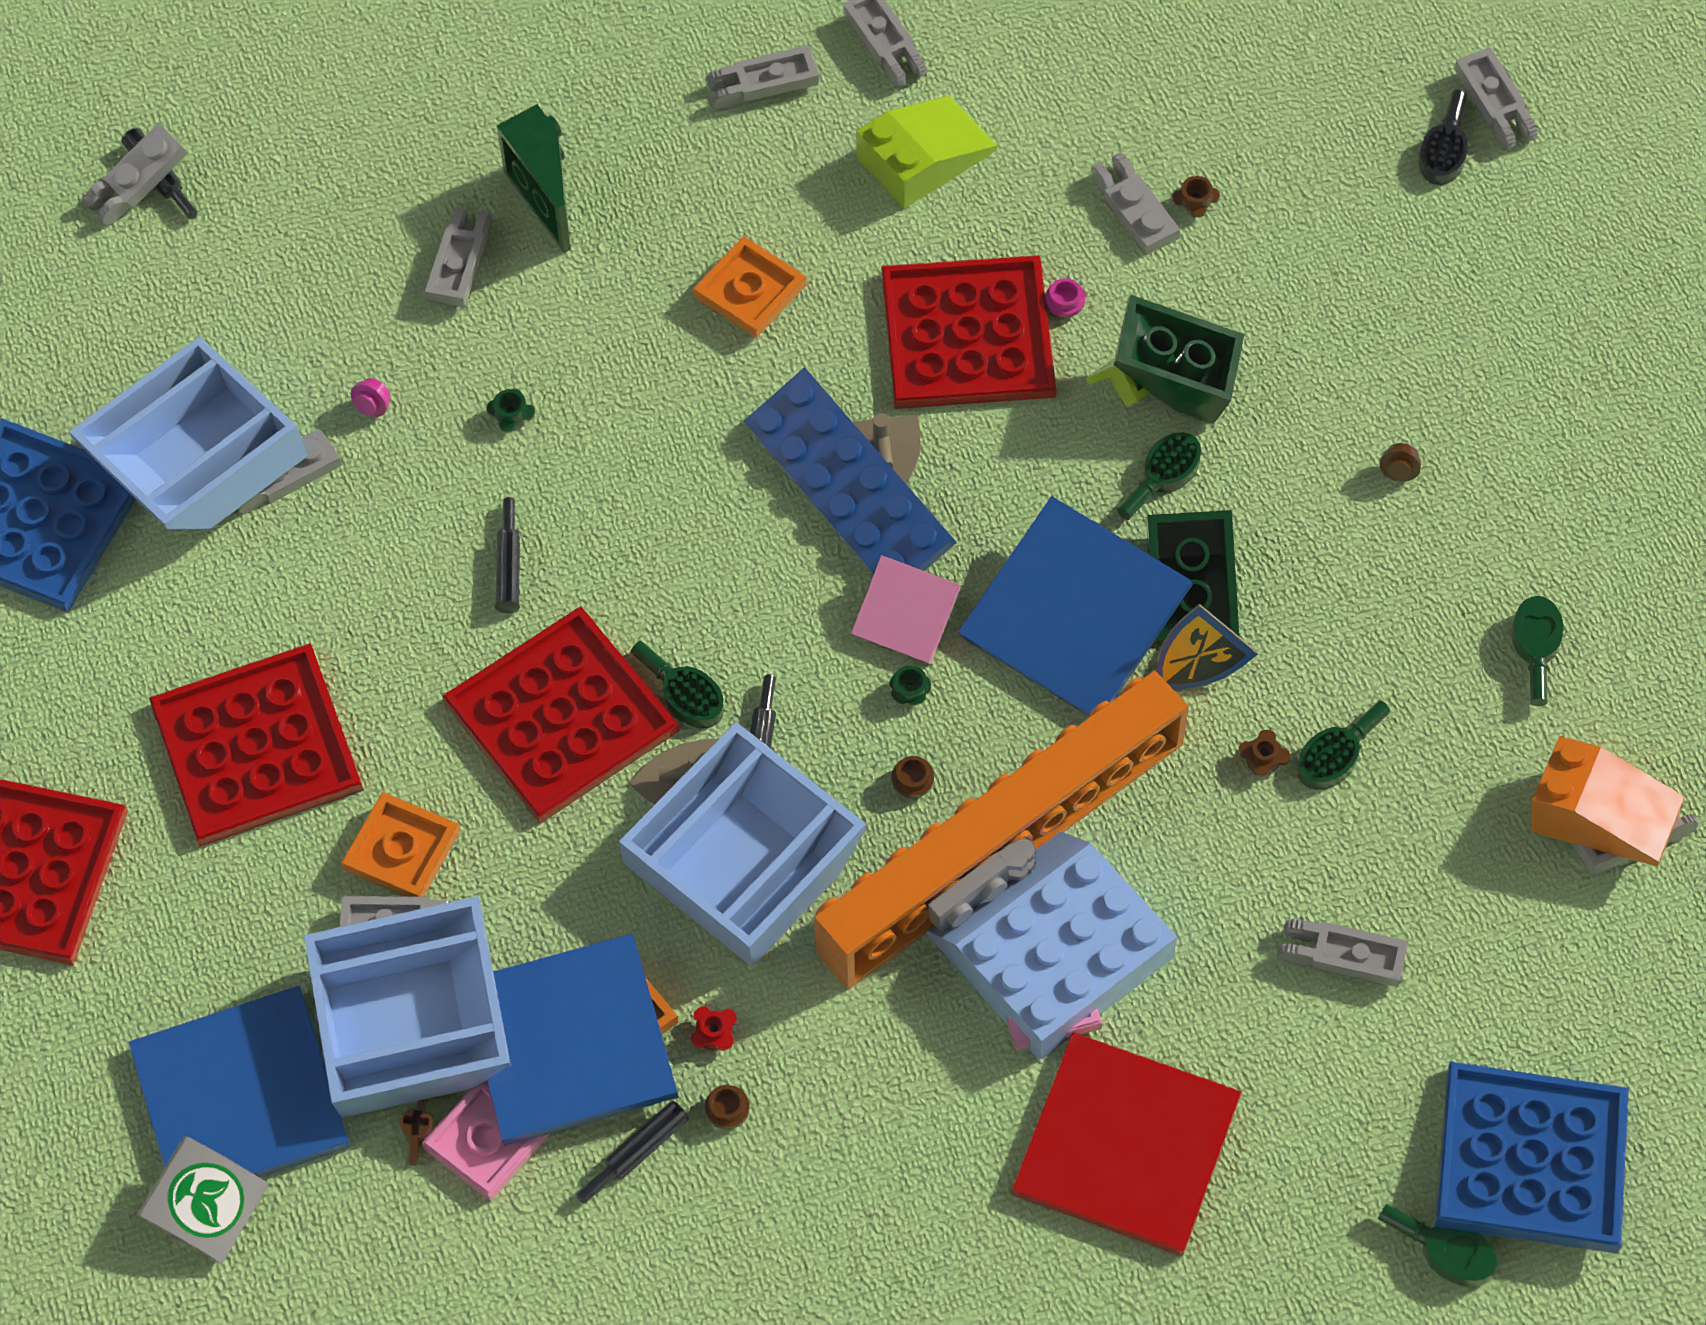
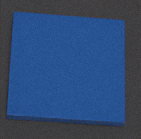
[0,418,136,613]
[958,496,1192,717]
[487,933,679,1146]
[128,985,351,1178]
[1435,1061,1629,1254]

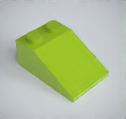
[856,95,997,209]

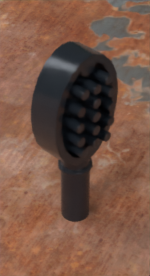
[1419,89,1468,185]

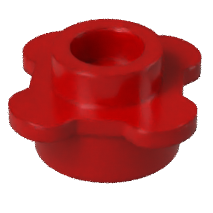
[690,1006,737,1051]

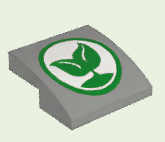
[137,1136,269,1263]

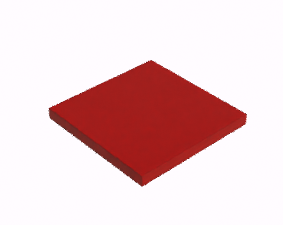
[881,255,1057,409]
[442,606,680,824]
[149,643,364,847]
[0,779,128,966]
[1012,1032,1242,1257]

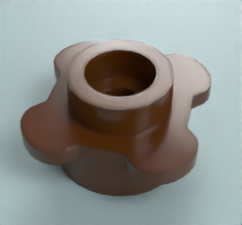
[1172,176,1220,217]
[1239,730,1290,777]

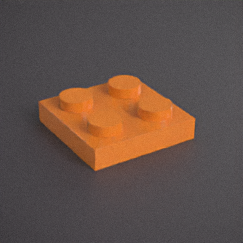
[693,236,806,339]
[342,792,460,897]

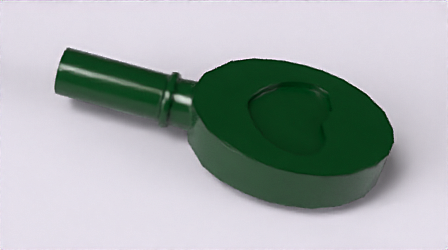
[1117,432,1201,520]
[1511,596,1564,706]
[630,640,724,728]
[1298,700,1391,790]
[1378,1203,1497,1287]

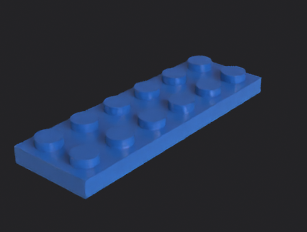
[744,367,957,574]

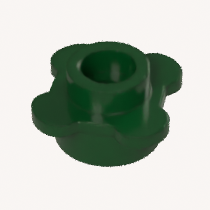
[486,389,535,432]

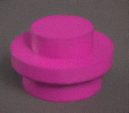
[1045,278,1085,317]
[350,378,391,417]

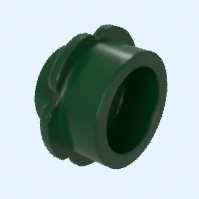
[889,665,931,706]

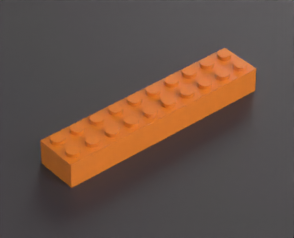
[814,670,1189,990]

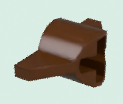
[400,1099,434,1166]

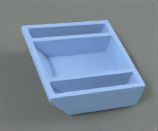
[69,336,308,529]
[619,722,867,967]
[927,831,1177,1061]
[304,896,511,1118]

